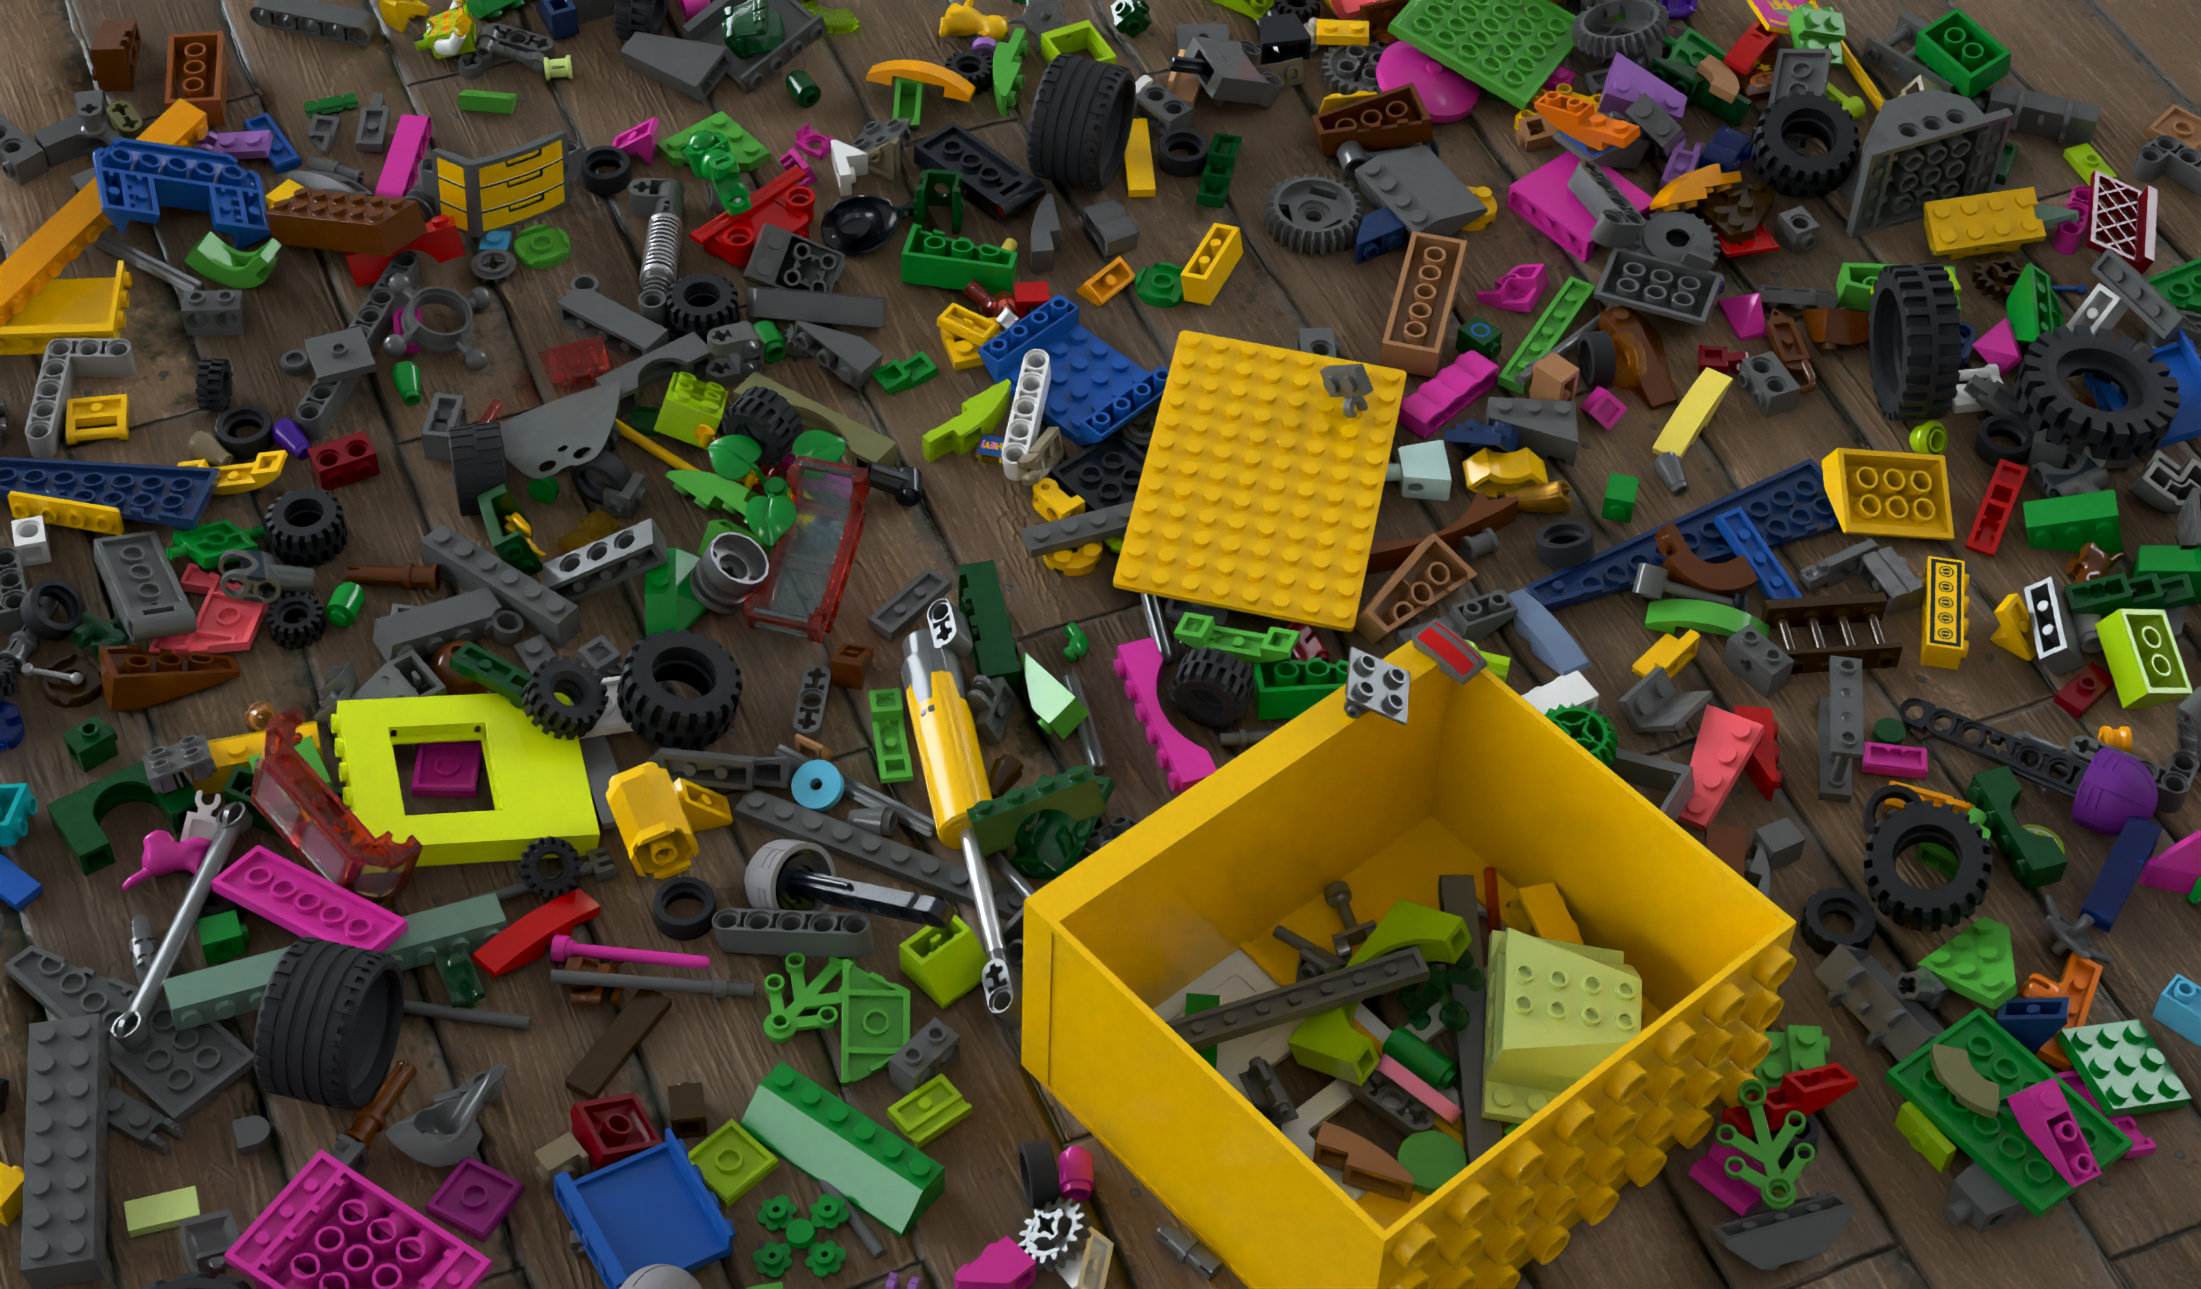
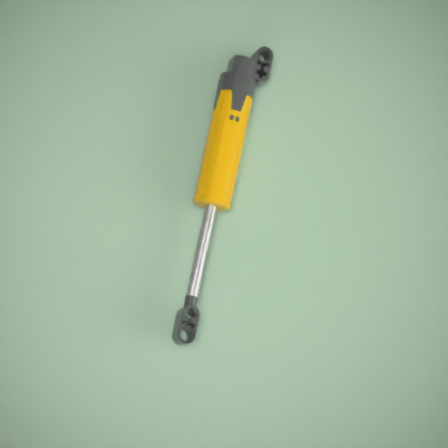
[901,598,1023,1027]

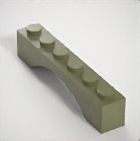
[733,371,897,477]

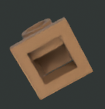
[1515,114,1558,152]

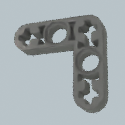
[458,23,555,79]

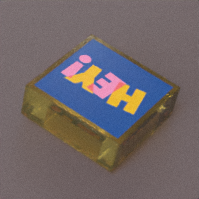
[975,434,1005,465]

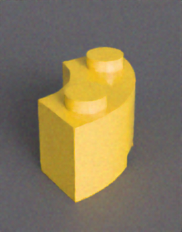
[1462,447,1549,499]

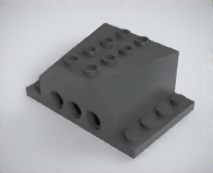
[1840,88,2014,239]

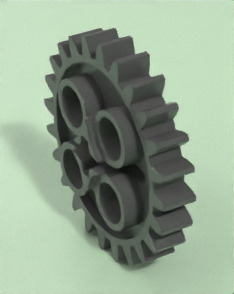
[1320,41,1388,95]

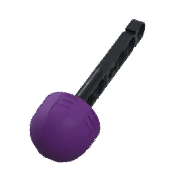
[1899,697,2158,836]

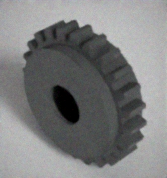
[1631,210,1721,271]

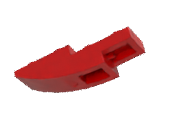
[1723,20,1782,75]

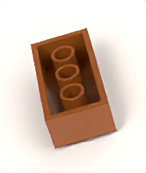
[165,31,228,127]

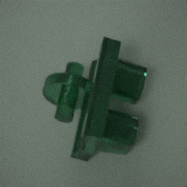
[72,610,130,661]
[433,946,486,1009]

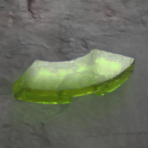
[801,0,859,33]

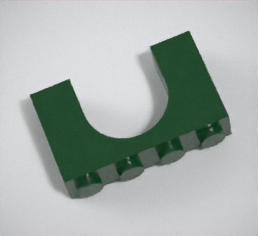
[46,760,198,877]

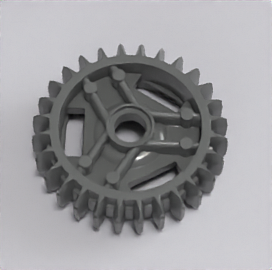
[1263,173,1365,256]

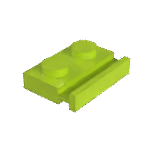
[887,1073,972,1149]

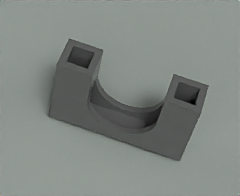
[33,114,122,195]

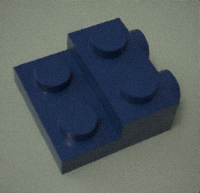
[1444,419,1520,453]

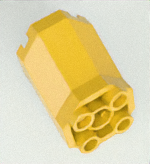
[606,762,699,880]

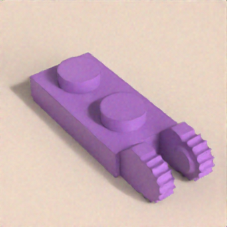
[194,130,273,160]
[1659,139,1703,189]

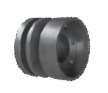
[689,532,769,614]

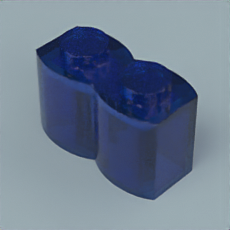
[1698,125,1752,174]

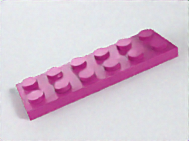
[211,845,408,952]

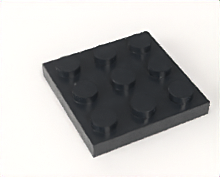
[1049,431,1146,512]

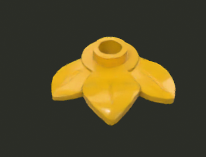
[503,512,546,558]

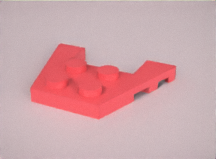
[148,563,270,656]

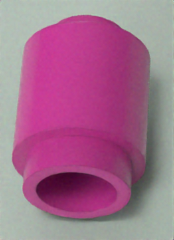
[1058,1146,1094,1201]

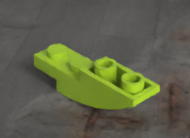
[922,379,1011,463]

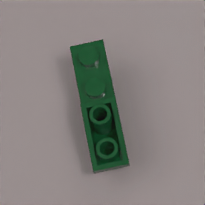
[1648,57,1752,127]

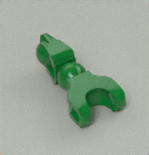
[680,130,752,216]

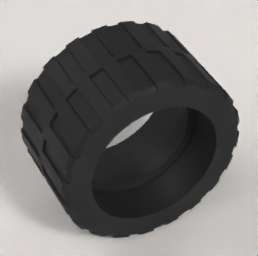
[448,421,510,517]

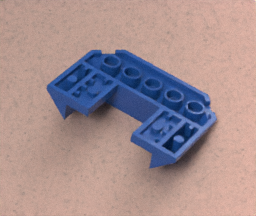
[92,137,271,250]

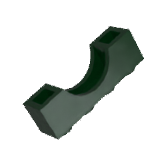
[966,764,1107,856]
[1967,765,2068,890]

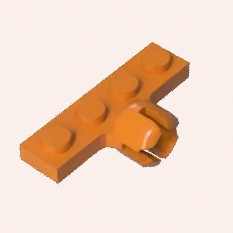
[2017,952,2103,1072]

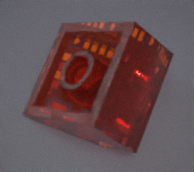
[538,335,611,388]

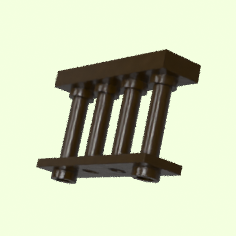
[1761,592,1903,674]

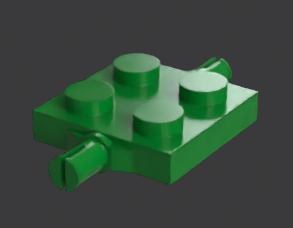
[1661,27,1728,68]
[166,519,265,569]

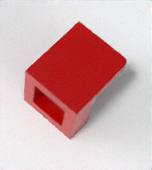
[1014,281,1050,322]

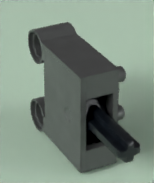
[1168,36,1284,108]

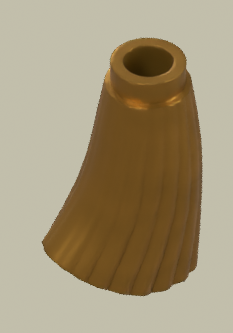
[1504,480,1571,513]

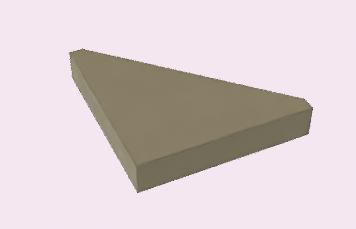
[867,137,901,182]

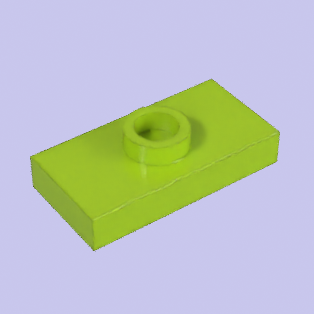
[2063,143,2117,186]
[1894,1101,1957,1173]

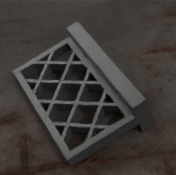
[2090,248,2201,343]

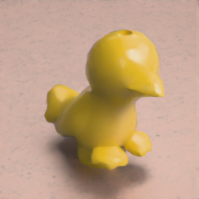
[939,0,1010,42]

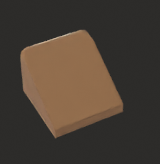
[794,733,833,762]

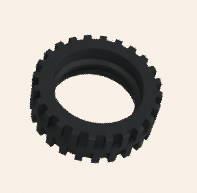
[1868,263,1962,421]

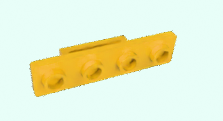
[7,491,124,535]

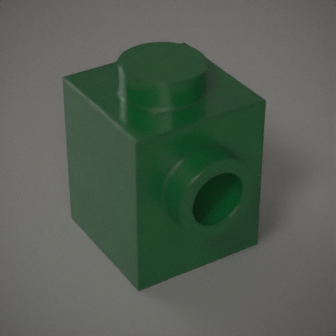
[62,715,118,773]

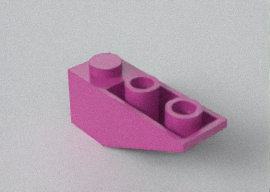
[2006,1077,2102,1188]

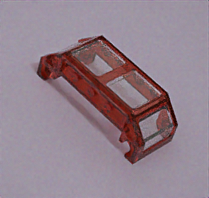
[250,705,423,900]

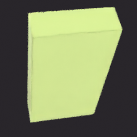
[124,1186,201,1238]

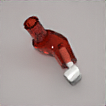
[963,278,1019,329]

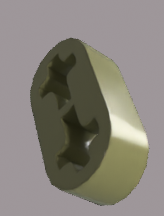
[108,100,145,140]

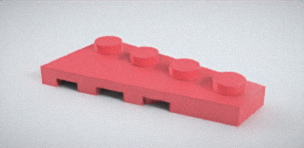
[1677,704,1765,831]

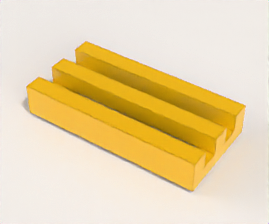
[937,303,1000,346]

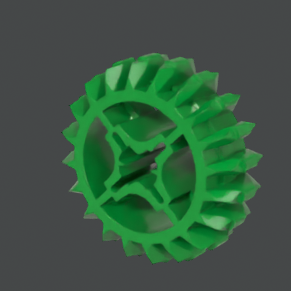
[1544,702,1618,768]

